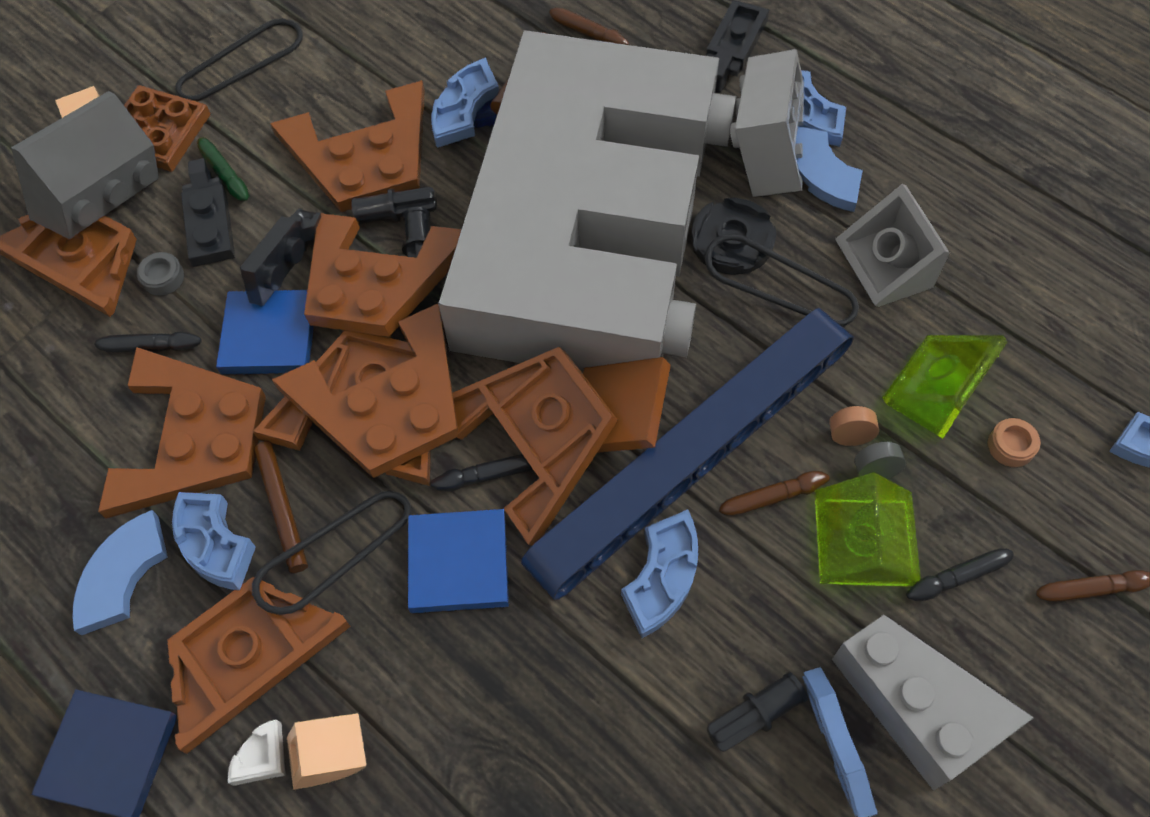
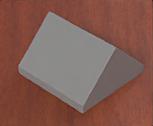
[835,184,950,307]

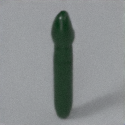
[197,137,249,202]

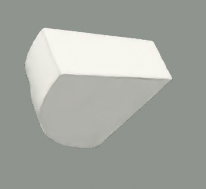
[228,720,285,786]

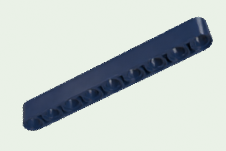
[521,308,854,600]

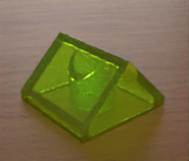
[882,335,1007,439]
[815,472,921,586]

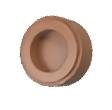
[829,406,879,446]
[988,418,1041,467]

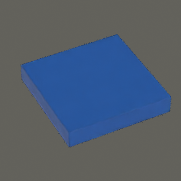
[216,290,314,374]
[408,509,509,613]

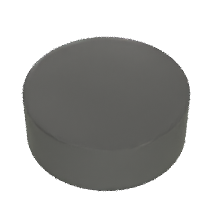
[137,252,184,296]
[854,442,906,482]

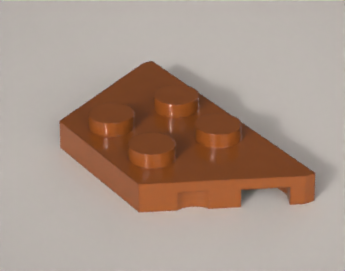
[0,214,137,317]
[167,577,351,754]

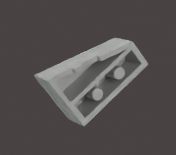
[832,615,1033,791]

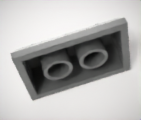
[11,91,159,239]

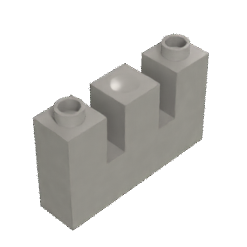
[438,30,736,374]

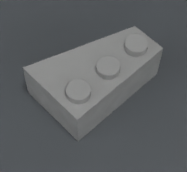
[730,49,804,197]

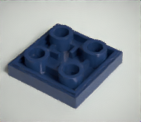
[31,689,178,817]

